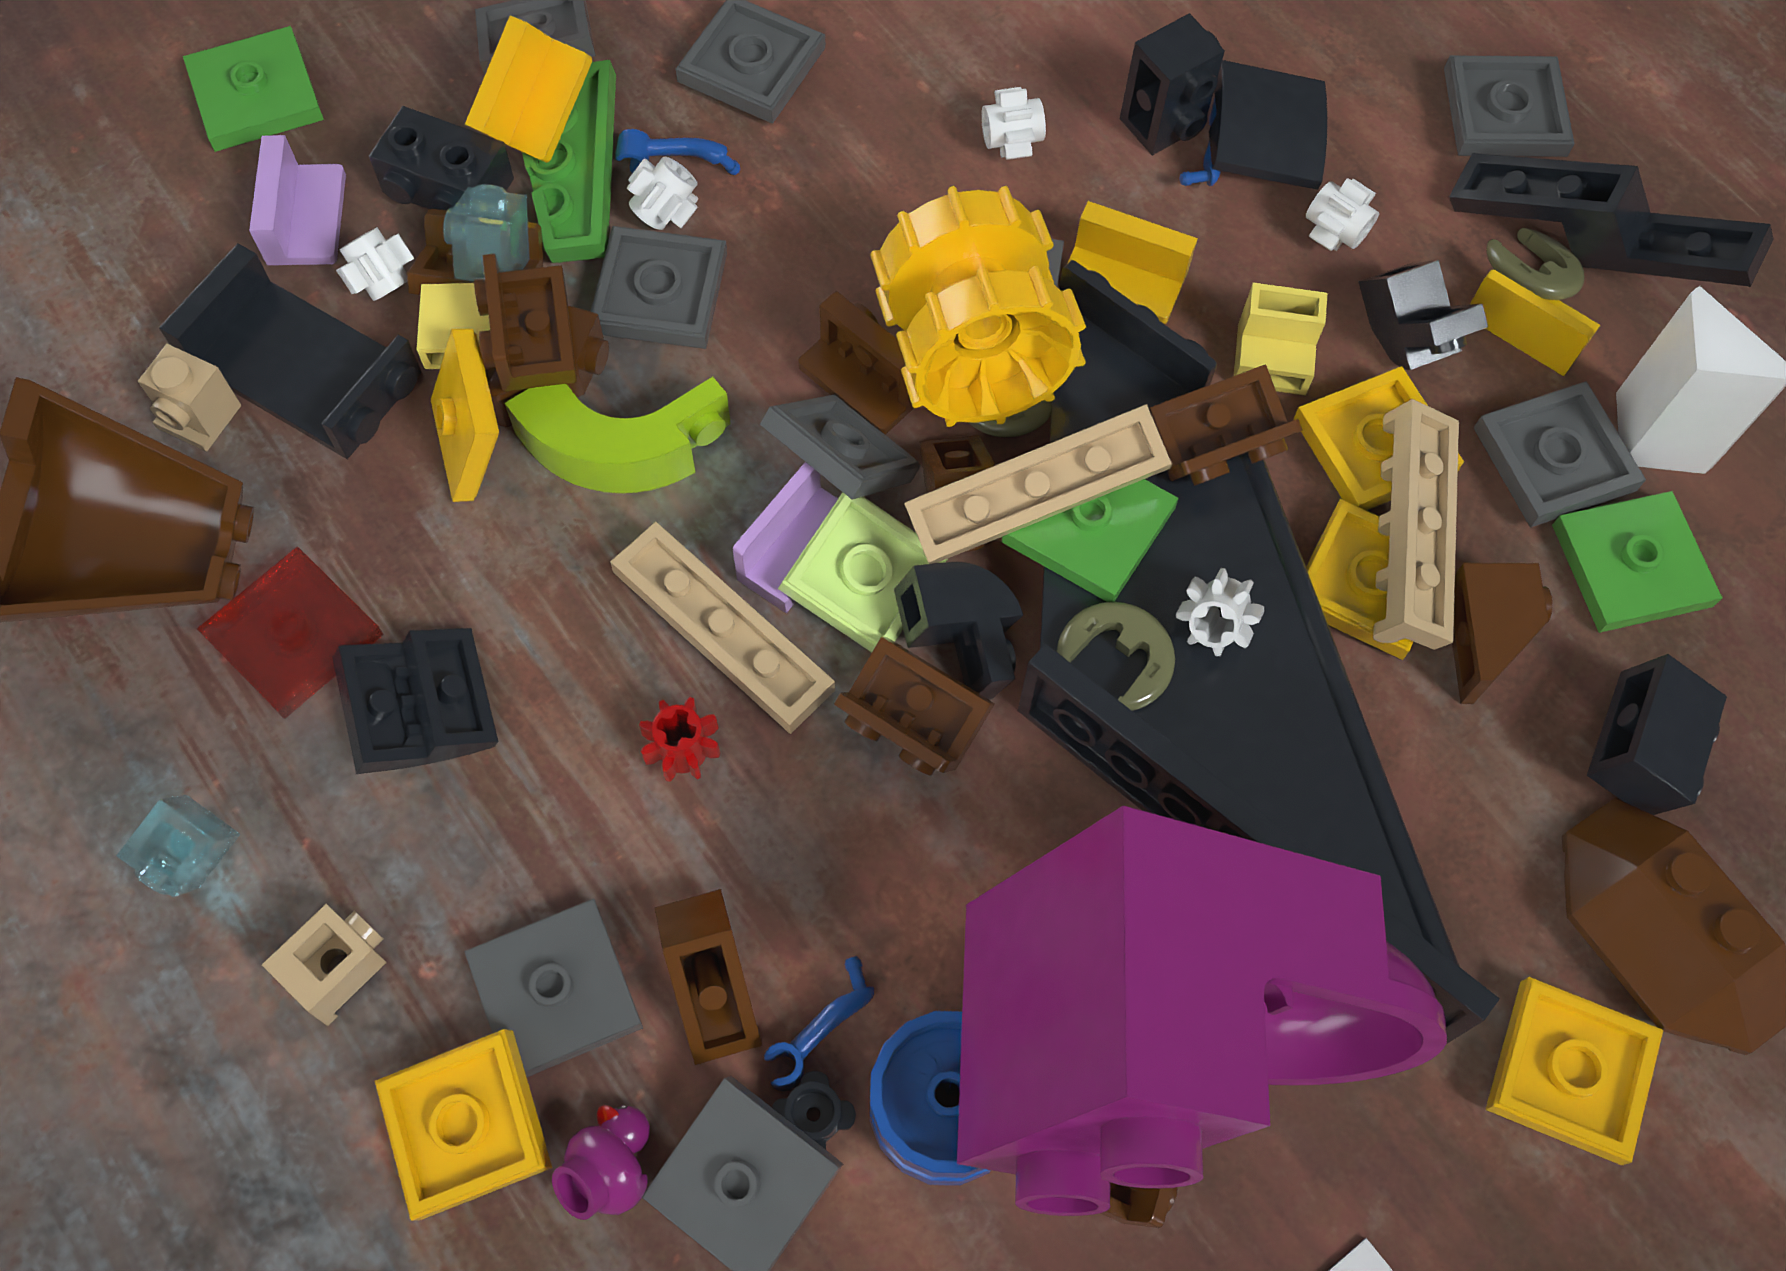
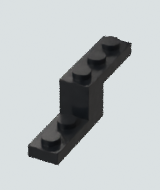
[1449,153,1774,287]

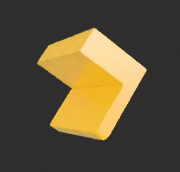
[465,15,592,163]
[1067,201,1198,324]
[1470,270,1600,376]

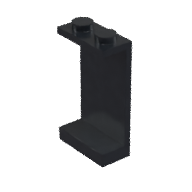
[159,243,421,460]

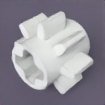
[982,87,1046,160]
[627,157,698,230]
[1306,178,1379,251]
[336,227,414,301]
[1176,568,1264,656]

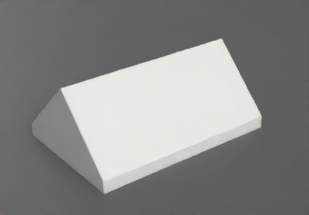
[1616,286,1786,474]

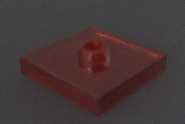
[197,546,384,719]

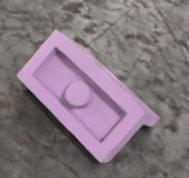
[249,135,346,265]
[733,462,838,613]

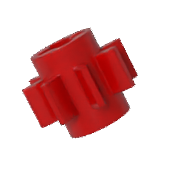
[639,697,720,782]

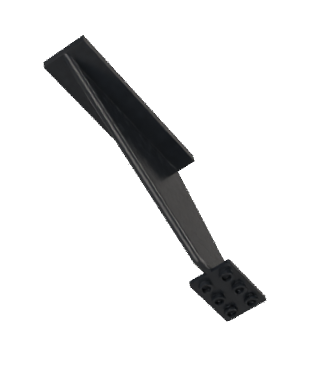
[1017,260,1500,1044]

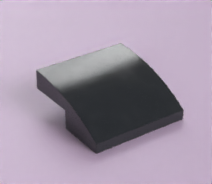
[1209,60,1327,190]
[332,628,499,774]

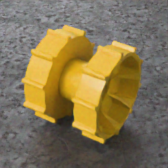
[870,186,1086,427]

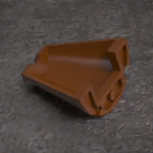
[0,377,254,623]

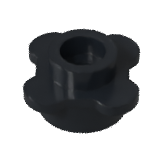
[772,1071,856,1150]

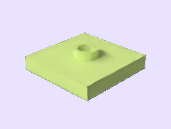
[777,492,948,653]

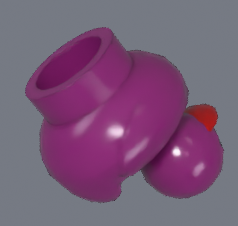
[552,1105,650,1220]

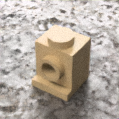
[138,344,241,452]
[262,904,387,1026]

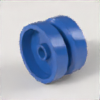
[870,1011,992,1185]

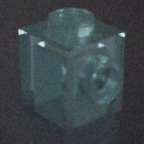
[444,185,530,281]
[116,795,240,897]

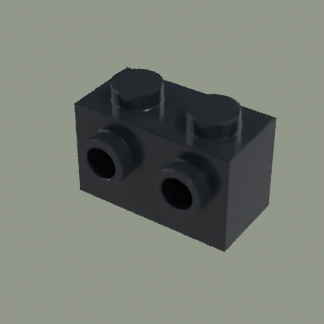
[1119,13,1225,156]
[369,106,514,217]
[1586,654,1727,815]

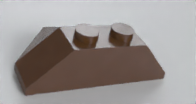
[1562,798,1786,1055]

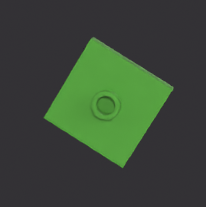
[183,26,324,152]
[1002,479,1178,602]
[1552,491,1722,633]

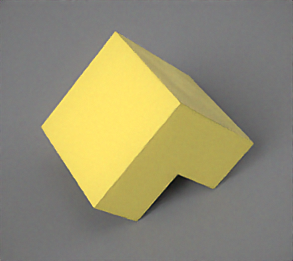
[417,283,490,369]
[1234,283,1327,395]

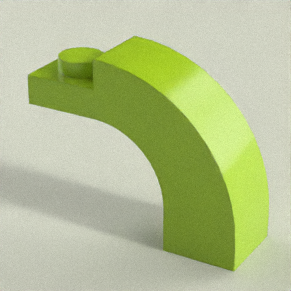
[505,376,731,493]

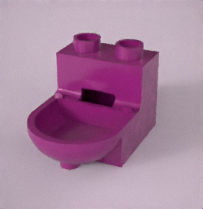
[957,806,1447,1216]

